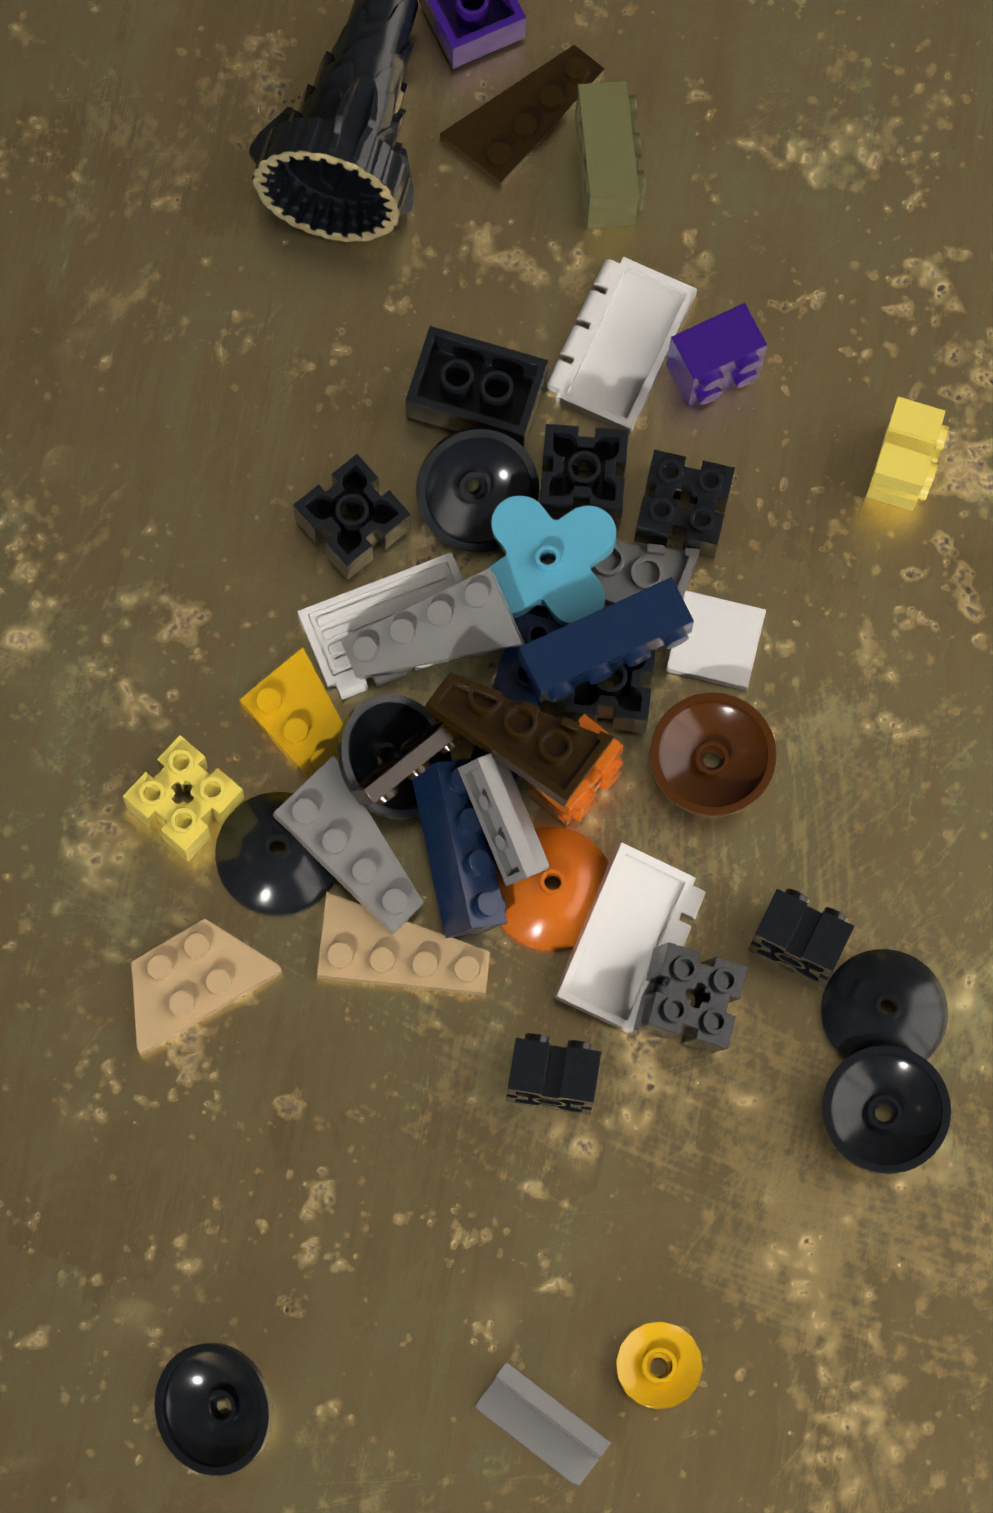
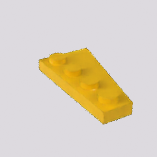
[239,647,368,810]

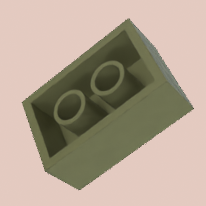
[575,80,646,229]

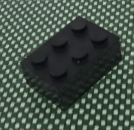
[405,326,548,448]

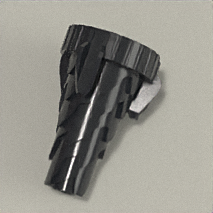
[249,0,419,242]

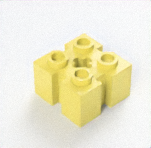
[866,396,949,511]
[123,735,245,862]

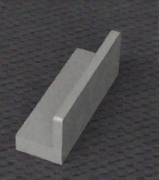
[458,753,549,886]
[475,1362,611,1486]

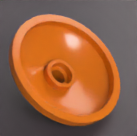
[496,827,609,952]

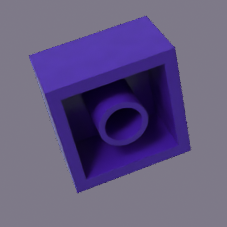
[419,0,526,69]
[666,303,767,406]

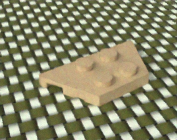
[131,919,282,1057]

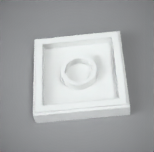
[666,590,766,691]

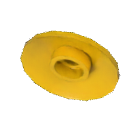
[616,1322,703,1410]

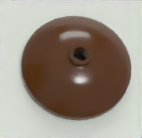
[650,692,777,817]

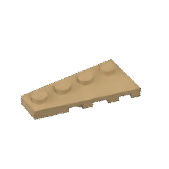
[317,892,490,996]

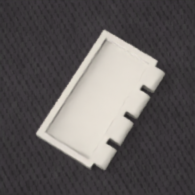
[545,257,697,434]
[297,552,463,700]
[552,842,706,1033]

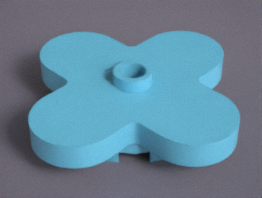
[489,496,617,626]

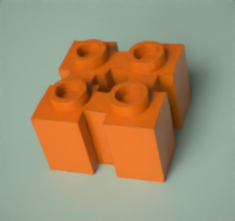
[528,714,624,827]

